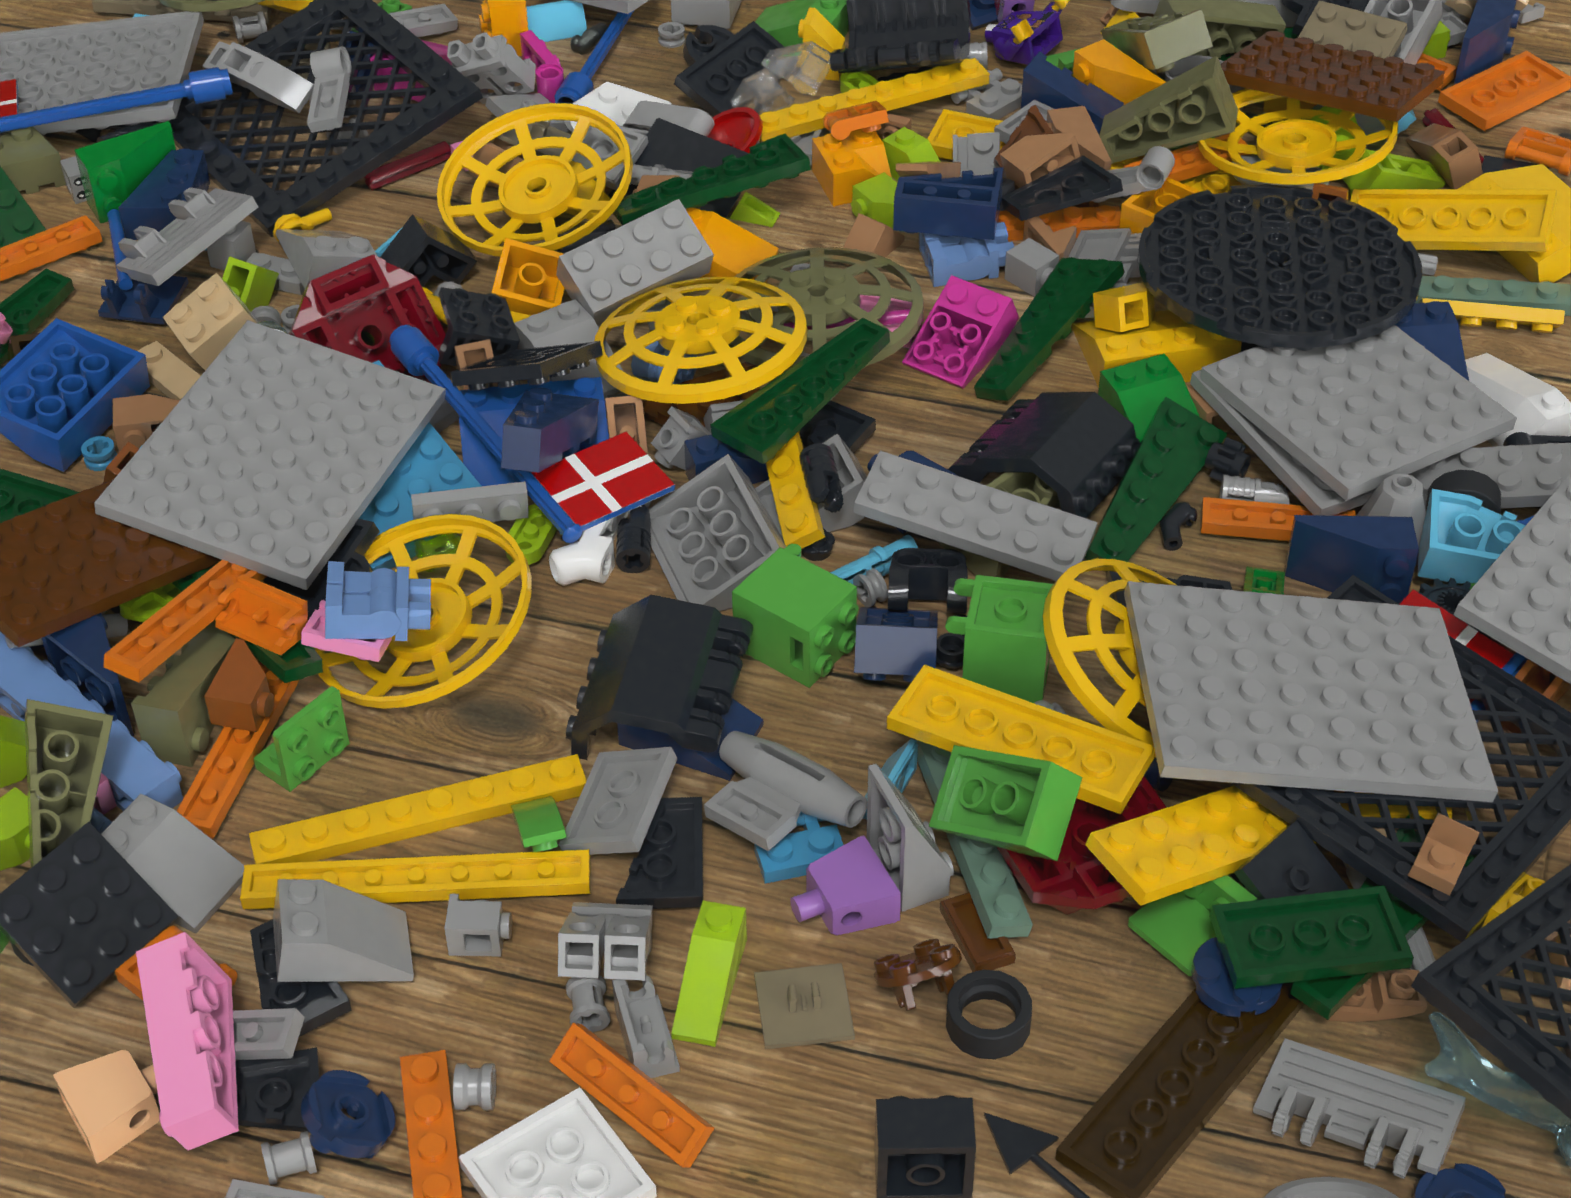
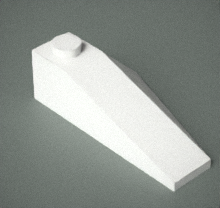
[1465,353,1571,447]

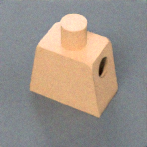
[53,1050,160,1164]

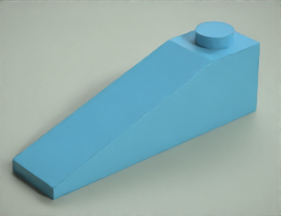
[1418,489,1526,583]

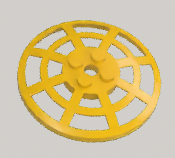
[1197,88,1398,185]
[437,103,633,257]
[594,277,808,404]
[313,514,532,709]
[1043,558,1176,758]

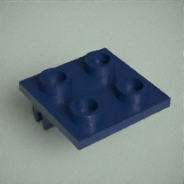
[98,276,189,324]

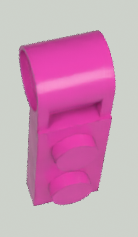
[520,30,564,103]

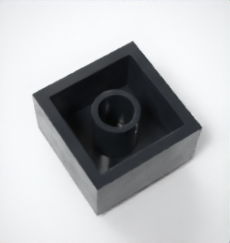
[874,1095,976,1198]

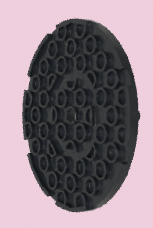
[1137,184,1422,351]

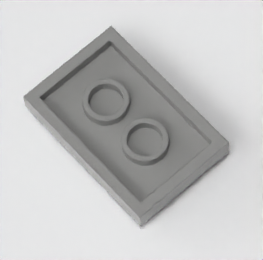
[559,747,677,855]

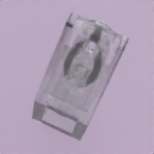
[761,41,831,97]

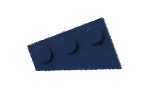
[1021,52,1124,135]
[118,148,210,240]
[893,167,1004,240]
[501,387,599,473]

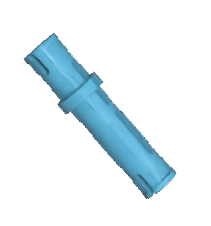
[830,535,918,584]

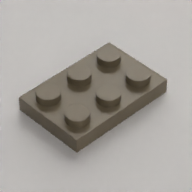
[1298,0,1407,58]

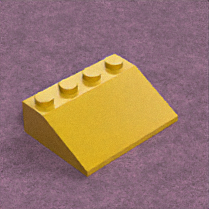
[1458,164,1571,283]
[1072,310,1242,388]

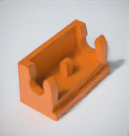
[215,574,308,655]

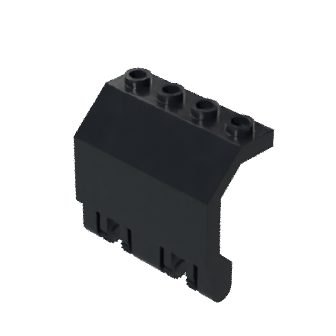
[830,0,971,73]
[948,392,1140,518]
[566,595,753,760]

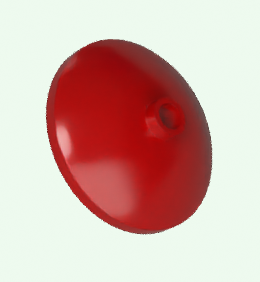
[708,107,763,153]

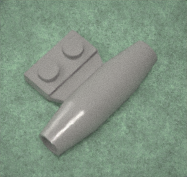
[704,731,867,851]

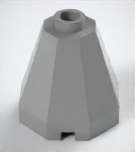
[1356,473,1427,566]

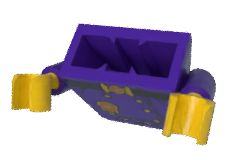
[985,0,1070,65]

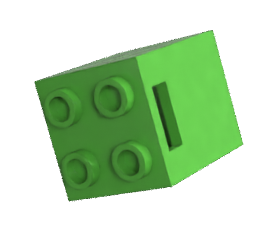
[732,544,859,688]
[945,575,1053,703]

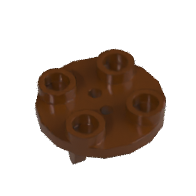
[874,939,962,1011]

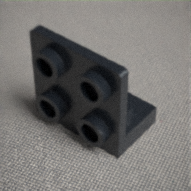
[438,287,520,366]

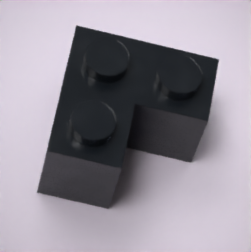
[380,214,477,287]

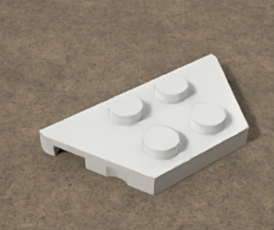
[564,82,672,133]

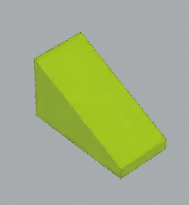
[729,192,780,227]

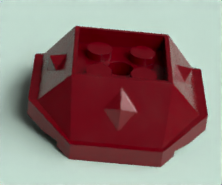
[289,254,446,383]
[996,776,1167,915]

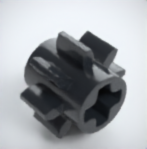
[1205,437,1251,482]

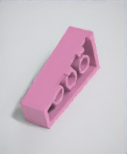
[136,932,239,1150]

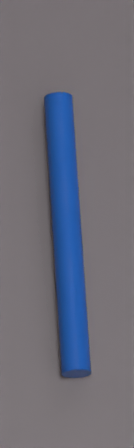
[107,209,133,291]

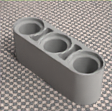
[623,101,715,137]

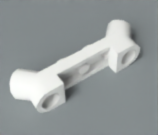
[549,501,651,586]

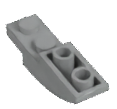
[202,41,314,113]

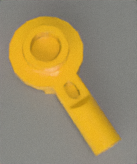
[273,208,332,242]

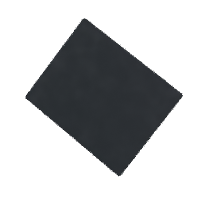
[608,118,749,218]

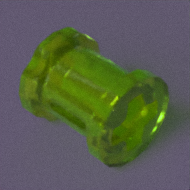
[414,533,460,572]

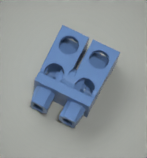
[919,222,1015,287]
[325,561,431,641]

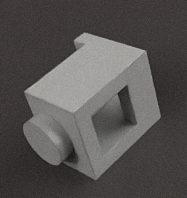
[651,406,711,470]
[444,894,512,957]

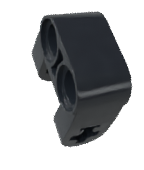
[888,548,968,614]

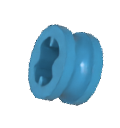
[81,436,117,471]

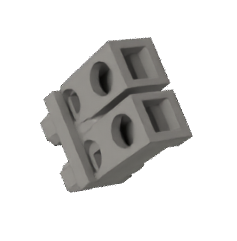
[447,32,536,104]
[558,902,653,981]

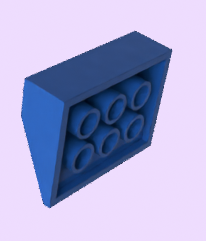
[0,318,150,472]
[459,377,609,486]

